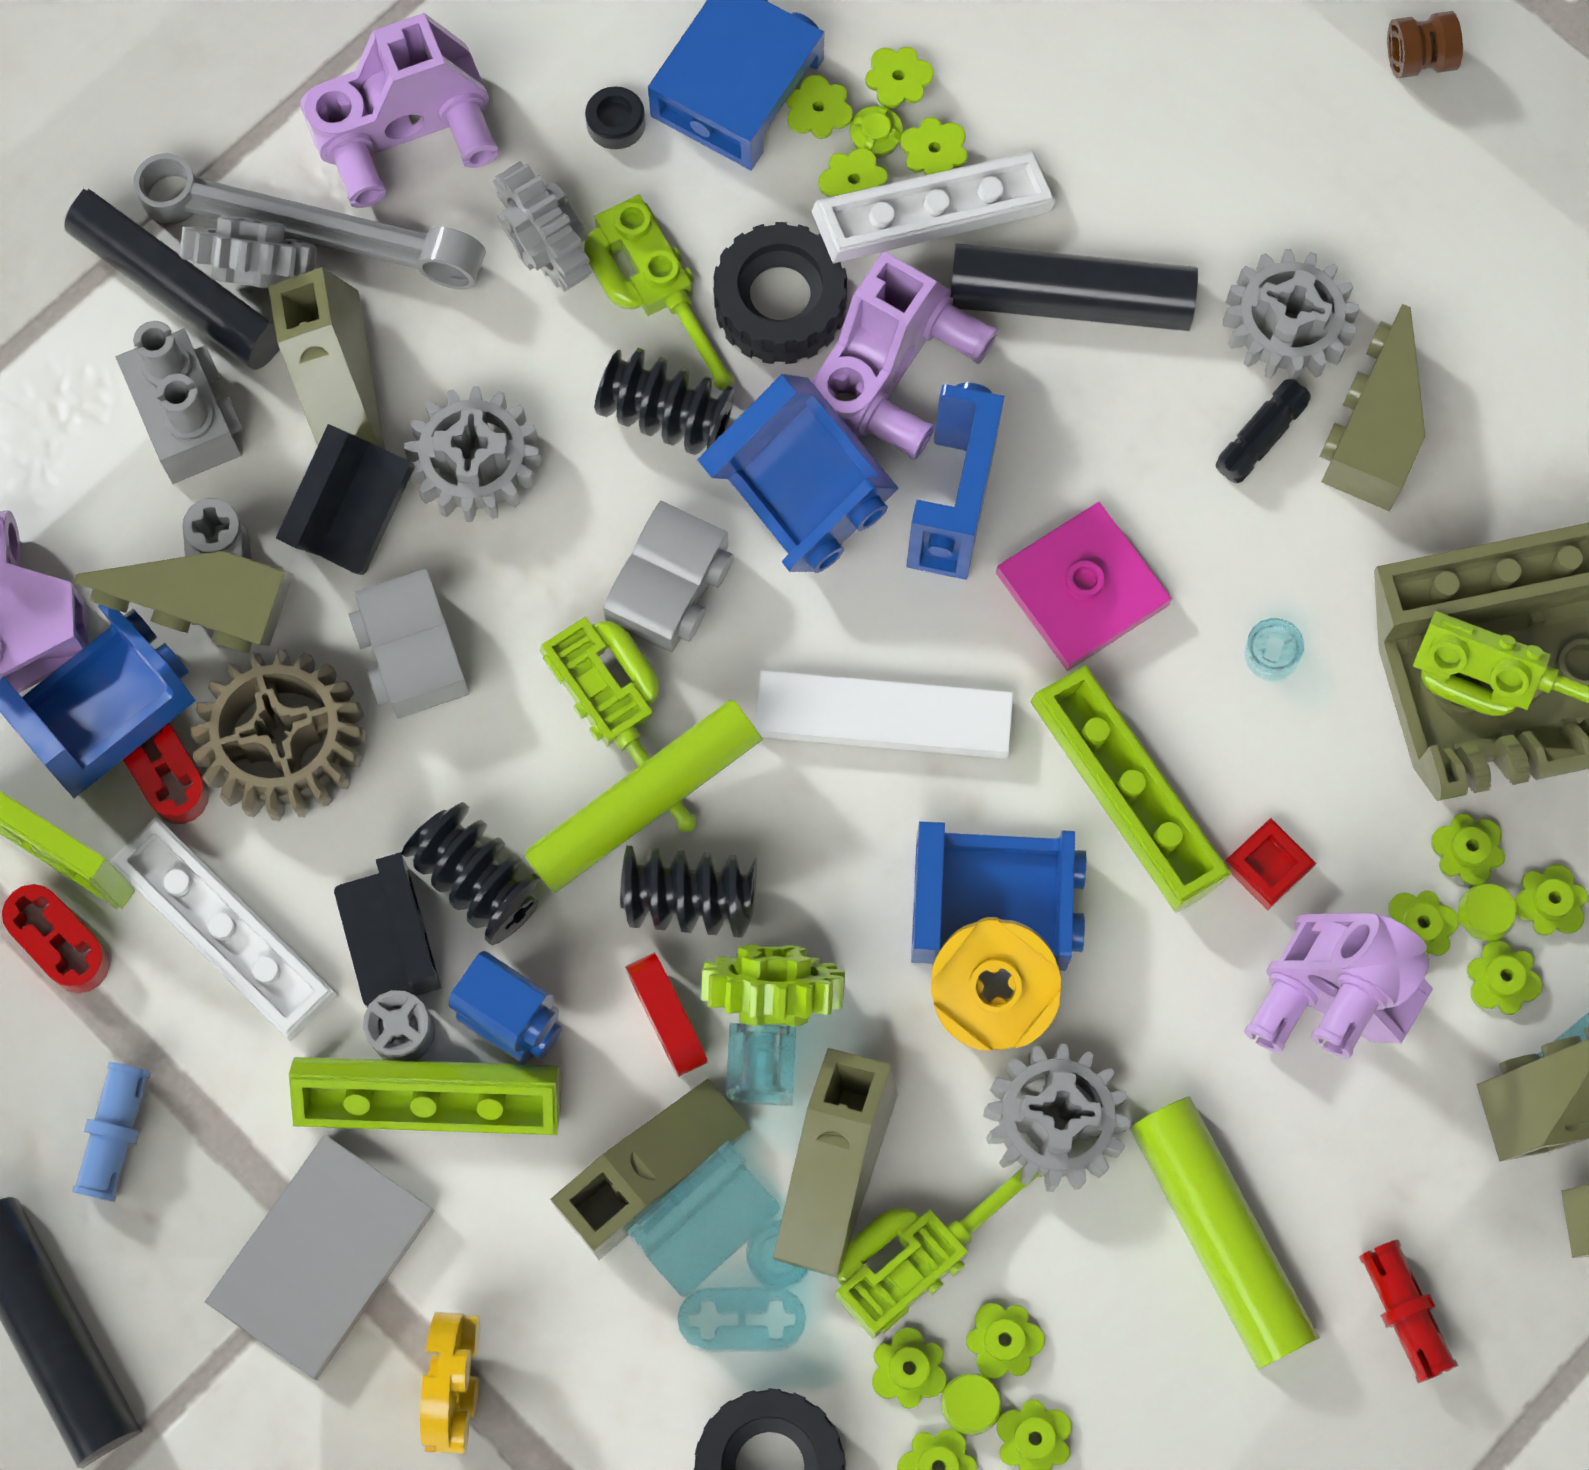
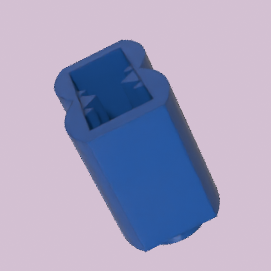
[449,951,562,1064]

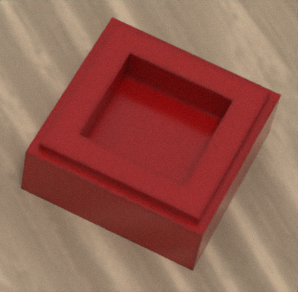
[1224,818,1317,911]

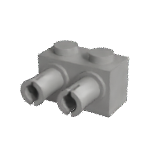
[115,321,243,484]

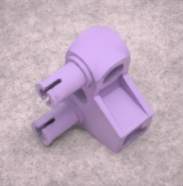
[300,13,499,208]
[812,251,998,460]
[0,510,88,693]
[1244,913,1433,1059]

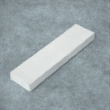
[812,151,1056,263]
[755,670,1013,759]
[109,817,337,1041]

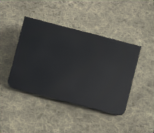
[276,424,414,575]
[334,852,442,1008]

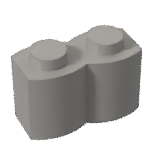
[603,500,734,652]
[348,568,470,719]

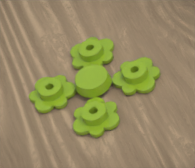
[786,47,967,197]
[1388,813,1588,1015]
[872,1303,1071,1470]

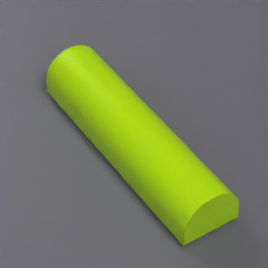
[1030,665,1232,913]
[524,700,764,893]
[288,1057,561,1135]
[1130,1096,1320,1370]

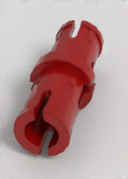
[1359,1239,1459,1383]

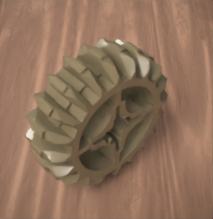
[191,648,367,821]

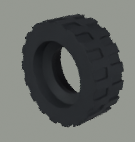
[713,222,847,365]
[694,1388,846,1470]

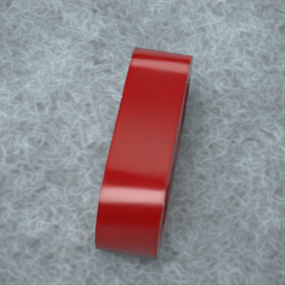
[123,723,209,824]
[2,884,110,993]
[625,952,708,1077]

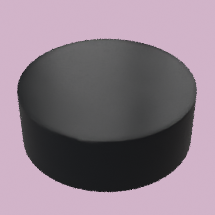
[585,86,645,150]

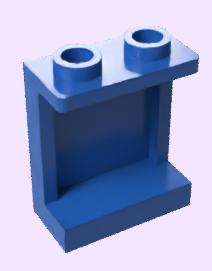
[648,0,825,171]
[697,374,899,573]
[906,382,1005,580]
[0,605,196,799]
[911,821,1086,971]

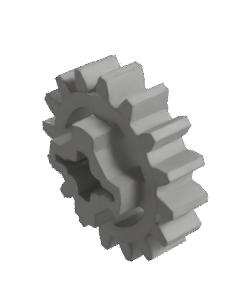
[493,161,592,292]
[179,215,317,288]
[1223,249,1360,381]
[404,386,541,522]
[983,1044,1131,1192]

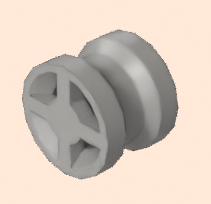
[363,991,435,1061]

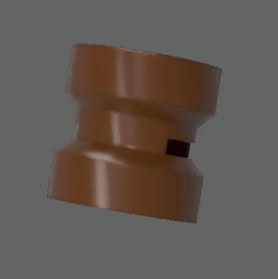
[1387,11,1463,78]

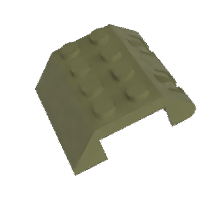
[1374,522,1589,801]

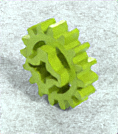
[701,944,845,1027]

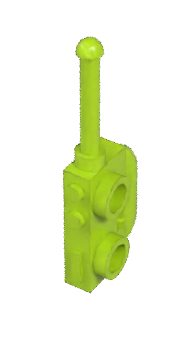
[584,194,734,391]
[1413,611,1589,716]
[540,616,697,832]
[835,1166,1043,1339]

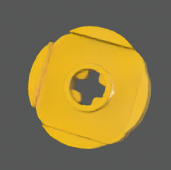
[930,917,1061,1051]
[420,1312,480,1454]

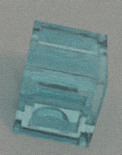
[726,1023,796,1106]

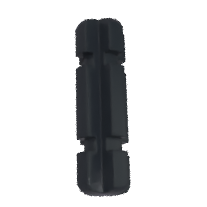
[1215,379,1311,483]

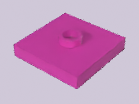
[996,502,1172,671]

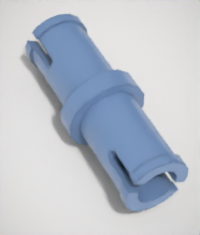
[72,1062,151,1202]

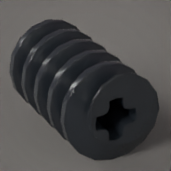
[594,348,735,455]
[401,802,541,945]
[620,845,757,938]

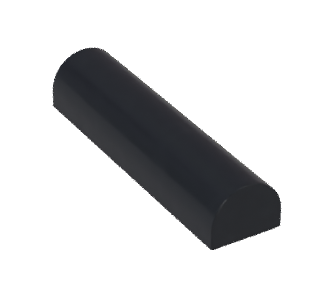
[64,188,280,370]
[950,243,1198,331]
[0,1197,143,1469]

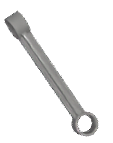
[133,153,486,290]

